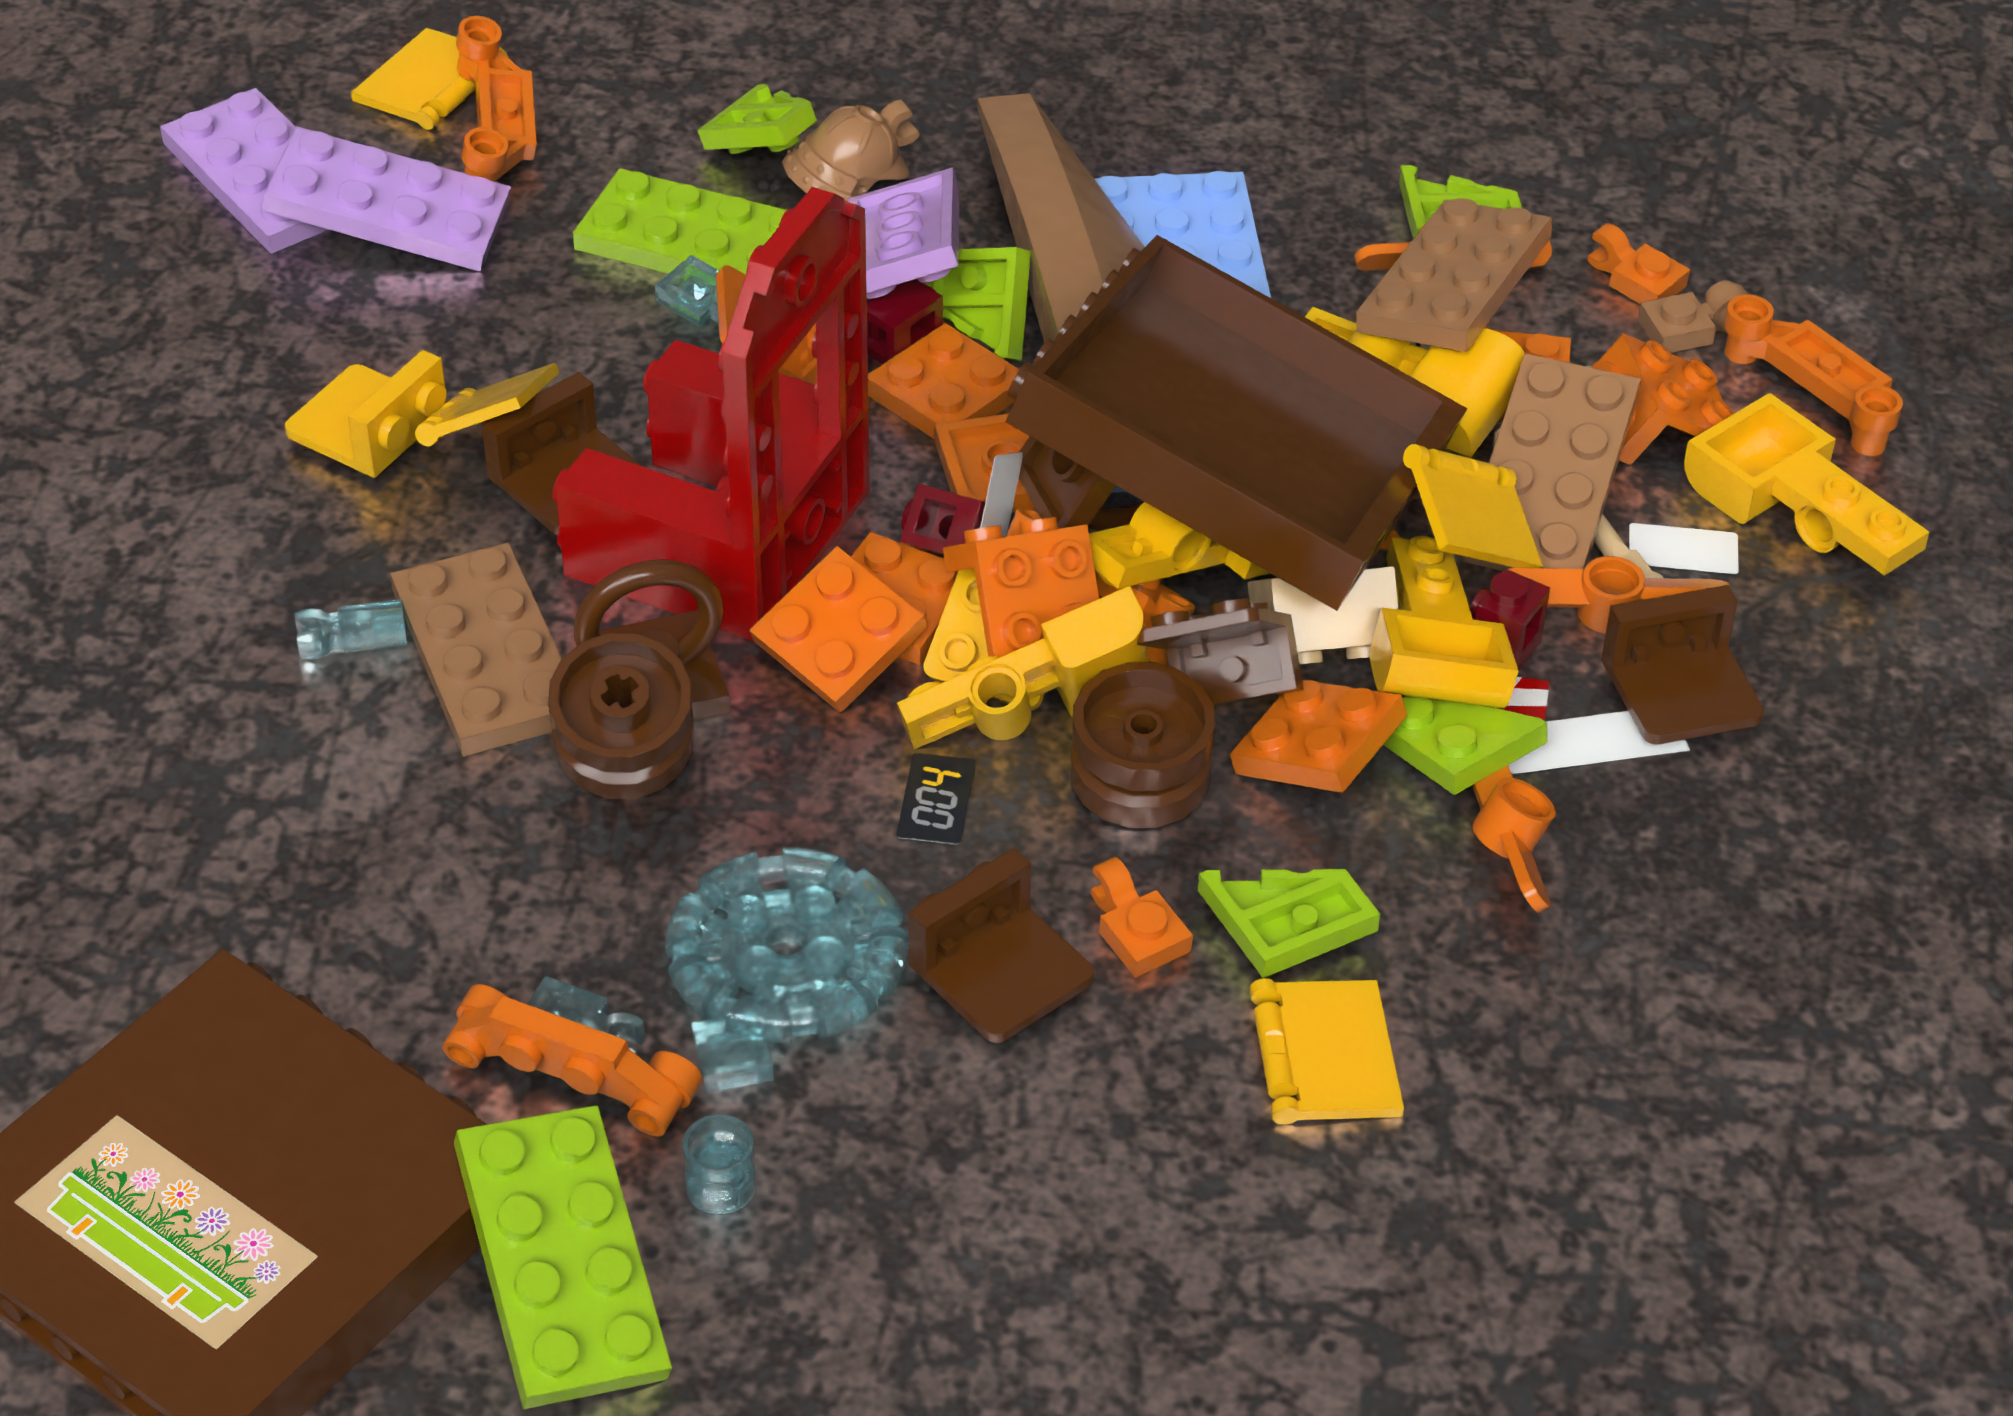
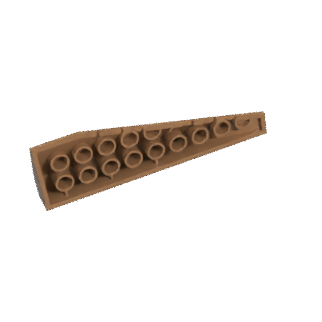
[977,93,1145,342]

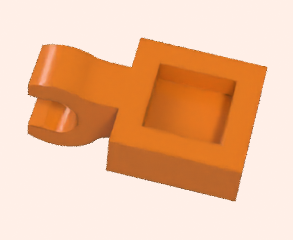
[1587,223,1691,304]
[1090,857,1193,978]

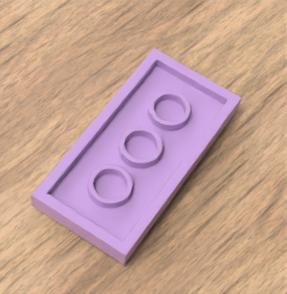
[160,88,329,254]
[262,126,511,272]
[848,167,960,299]

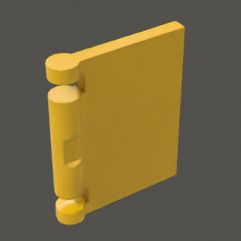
[351,28,508,130]
[415,362,560,446]
[1403,444,1543,568]
[1249,978,1404,1125]

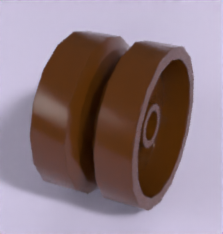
[548,633,694,799]
[1071,663,1216,828]

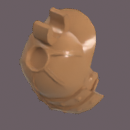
[782,100,920,202]

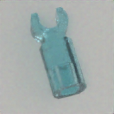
[294,599,407,660]

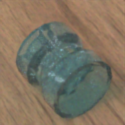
[682,1114,757,1215]

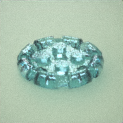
[664,847,909,1044]

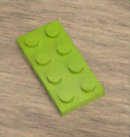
[573,168,788,286]
[454,1105,672,1410]

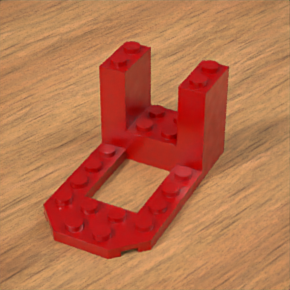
[553,187,870,641]

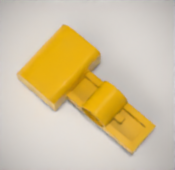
[1305,307,1525,458]
[1684,393,1930,576]
[1089,501,1271,589]
[1370,536,1518,708]
[897,586,1150,750]

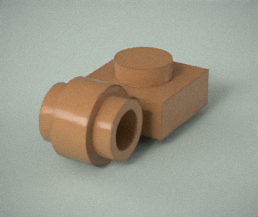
[1638,280,1748,353]

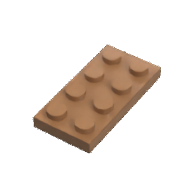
[1356,199,1552,352]
[1461,353,1641,571]
[390,542,562,757]

